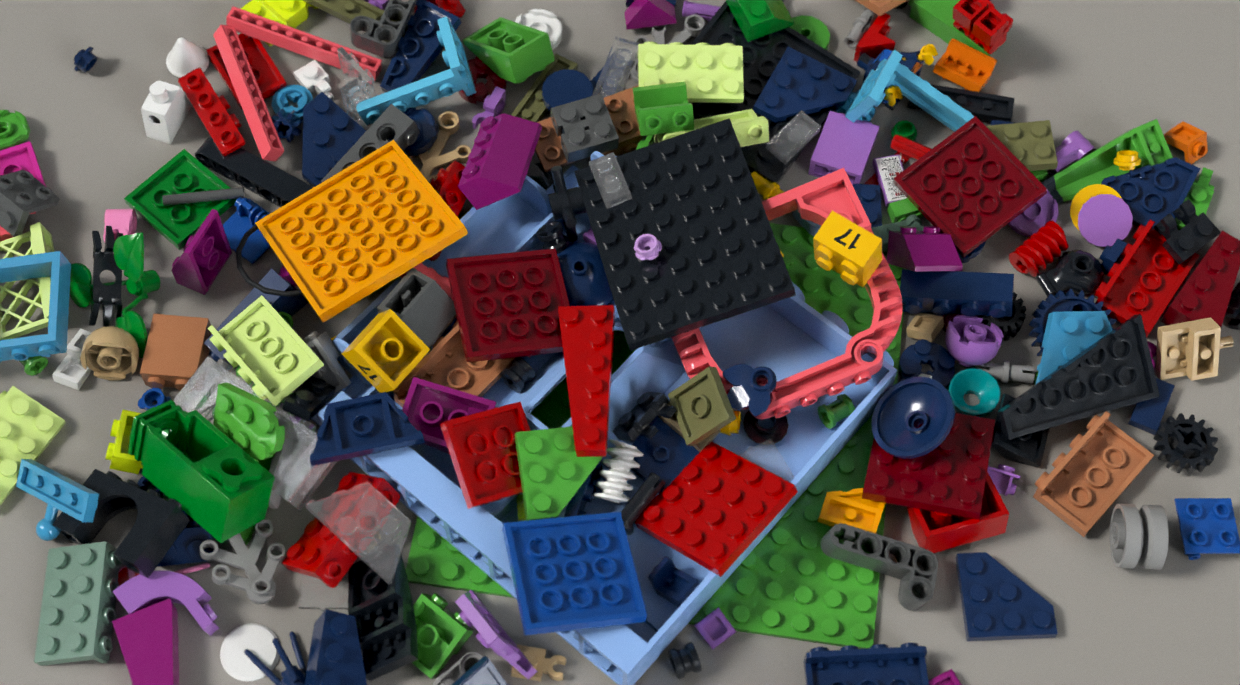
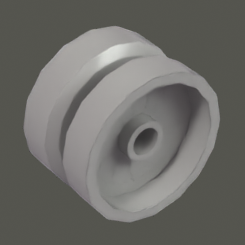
[1110,504,1168,569]

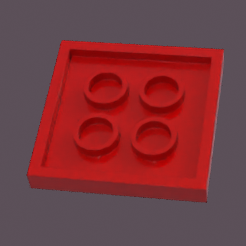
[440,401,530,509]

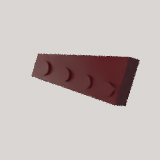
[1161,230,1240,327]

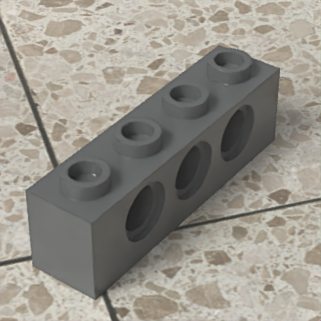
[321,104,420,182]

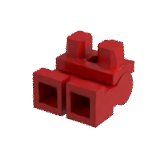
[953,0,1013,55]

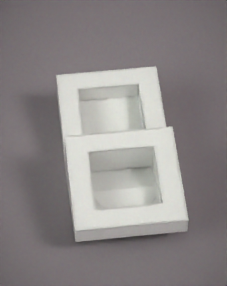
[52,328,92,390]

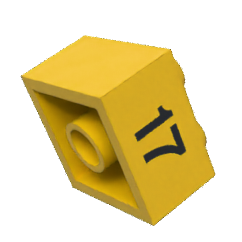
[813,210,882,287]
[342,309,430,393]

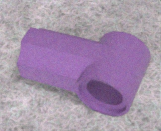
[1047,130,1096,176]

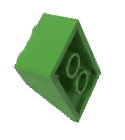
[462,17,555,84]

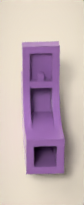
[112,570,219,635]

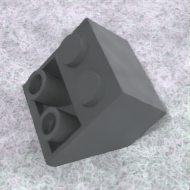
[377,268,457,349]

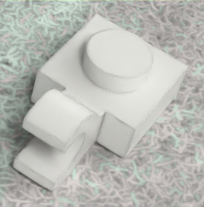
[293,60,333,99]

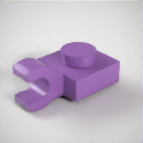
[472,87,507,129]

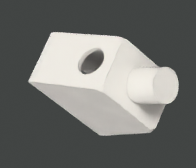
[141,81,192,144]

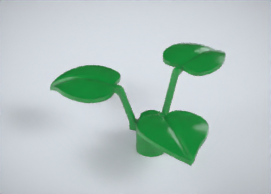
[70,232,161,358]

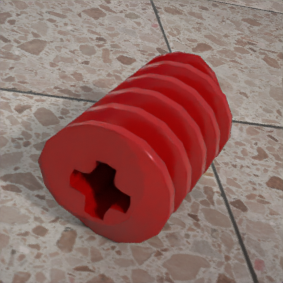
[1009,221,1069,277]

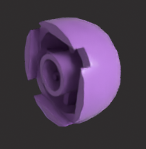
[945,315,1004,367]

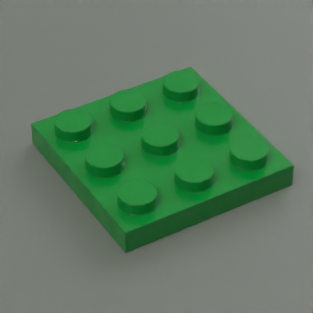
[124,149,238,250]

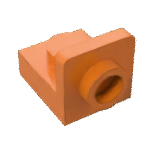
[1164,121,1208,164]

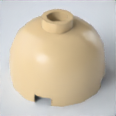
[80,326,139,381]

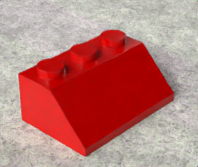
[907,471,1009,553]

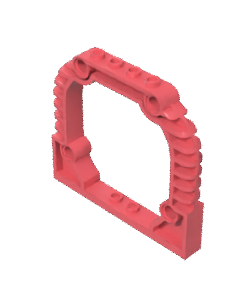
[671,168,903,420]

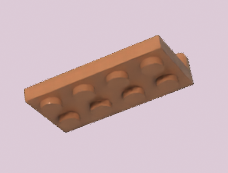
[393,320,516,408]
[1033,411,1154,537]

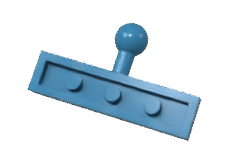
[16,459,99,541]

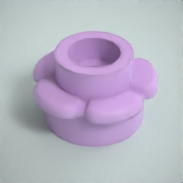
[634,234,662,260]

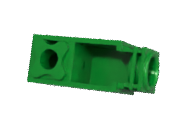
[128,399,275,543]

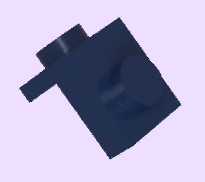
[648,557,700,607]

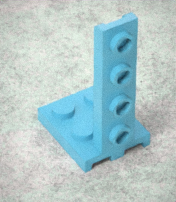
[356,16,476,125]
[845,49,975,132]

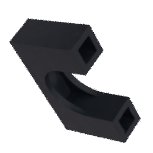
[52,469,190,578]

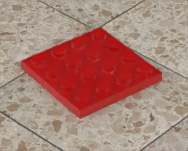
[635,442,798,577]

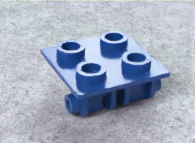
[223,197,270,264]
[1174,498,1240,560]

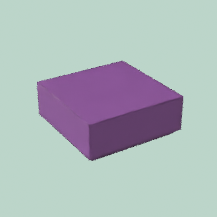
[695,607,736,650]

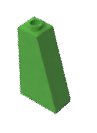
[908,0,990,56]

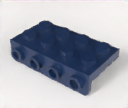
[803,642,929,685]

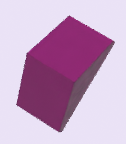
[624,0,676,30]

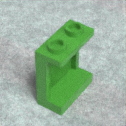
[633,82,695,136]

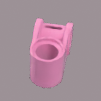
[103,209,137,253]

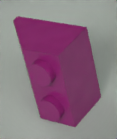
[887,226,963,272]

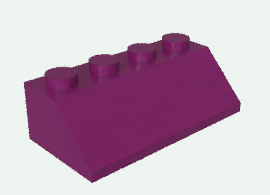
[458,113,543,210]

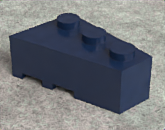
[304,609,367,685]

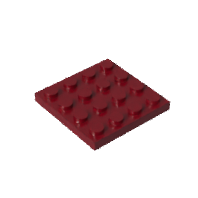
[893,116,1047,258]
[446,248,570,363]
[862,413,995,520]

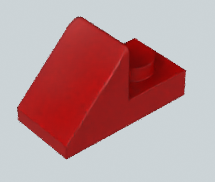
[854,13,896,62]

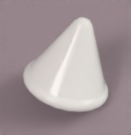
[166,37,209,78]

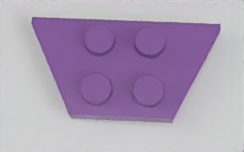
[455,590,538,680]

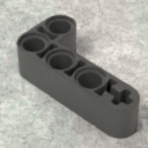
[350,0,418,58]
[820,523,938,611]

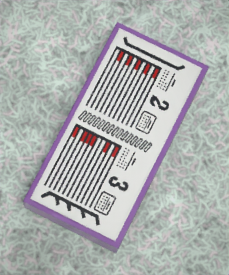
[872,154,907,208]

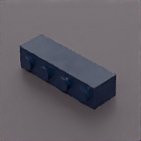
[900,269,1014,318]

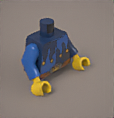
[857,44,938,110]

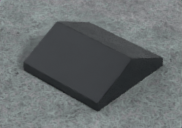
[991,393,1050,467]

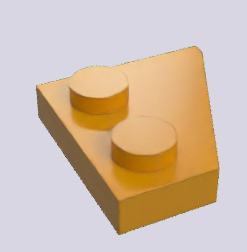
[818,488,885,534]

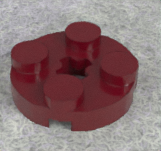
[458,56,507,104]

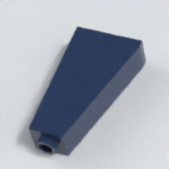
[204,268,308,367]

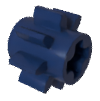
[271,108,303,142]

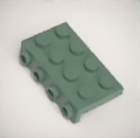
[34,541,122,666]

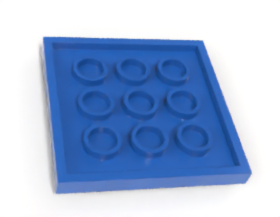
[502,512,647,635]

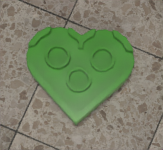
[213,382,285,462]

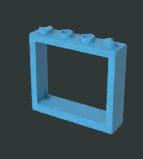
[0,251,71,363]

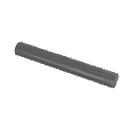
[162,187,245,206]

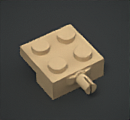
[1156,317,1234,381]

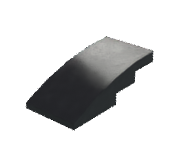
[348,544,418,681]

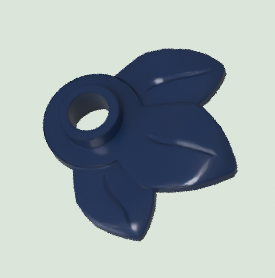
[723,363,777,417]

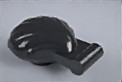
[1035,249,1104,297]

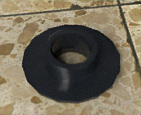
[743,410,789,445]

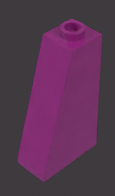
[112,598,179,685]

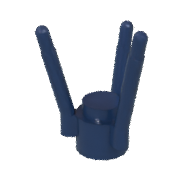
[244,632,307,685]

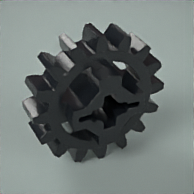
[1153,413,1218,475]

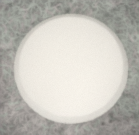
[220,623,280,681]

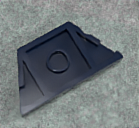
[309,392,424,466]

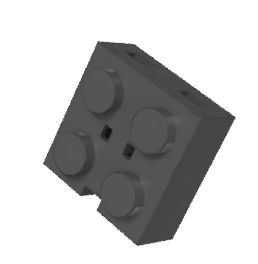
[551,94,619,163]

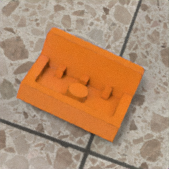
[933,39,997,92]

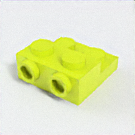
[105,409,143,474]

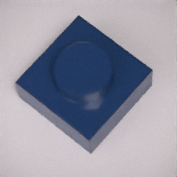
[1099,238,1128,275]

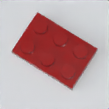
[206,33,287,110]

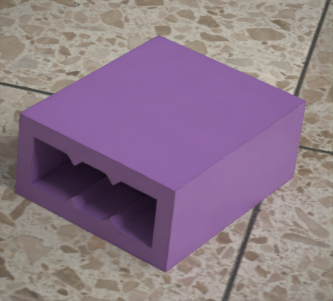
[808,111,880,186]

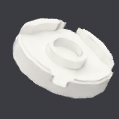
[515,9,562,50]

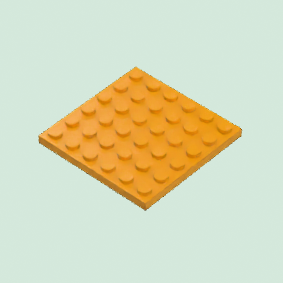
[255,140,468,323]

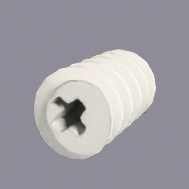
[593,439,643,504]

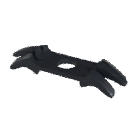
[89,226,123,327]

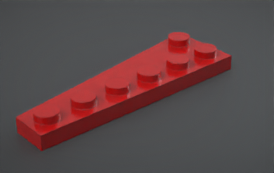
[558,305,615,457]

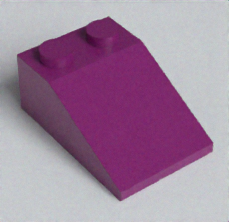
[171,209,232,295]
[402,377,498,454]

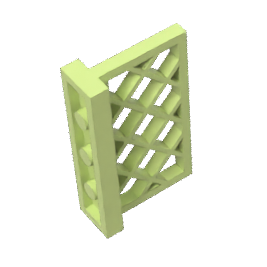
[0,222,55,340]

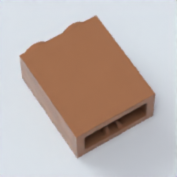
[140,314,212,392]

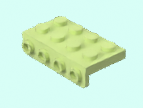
[637,42,744,103]
[654,109,769,147]
[207,295,324,406]
[0,386,65,506]

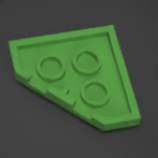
[515,426,603,521]

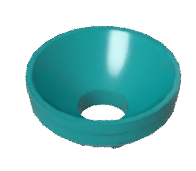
[948,368,1001,417]

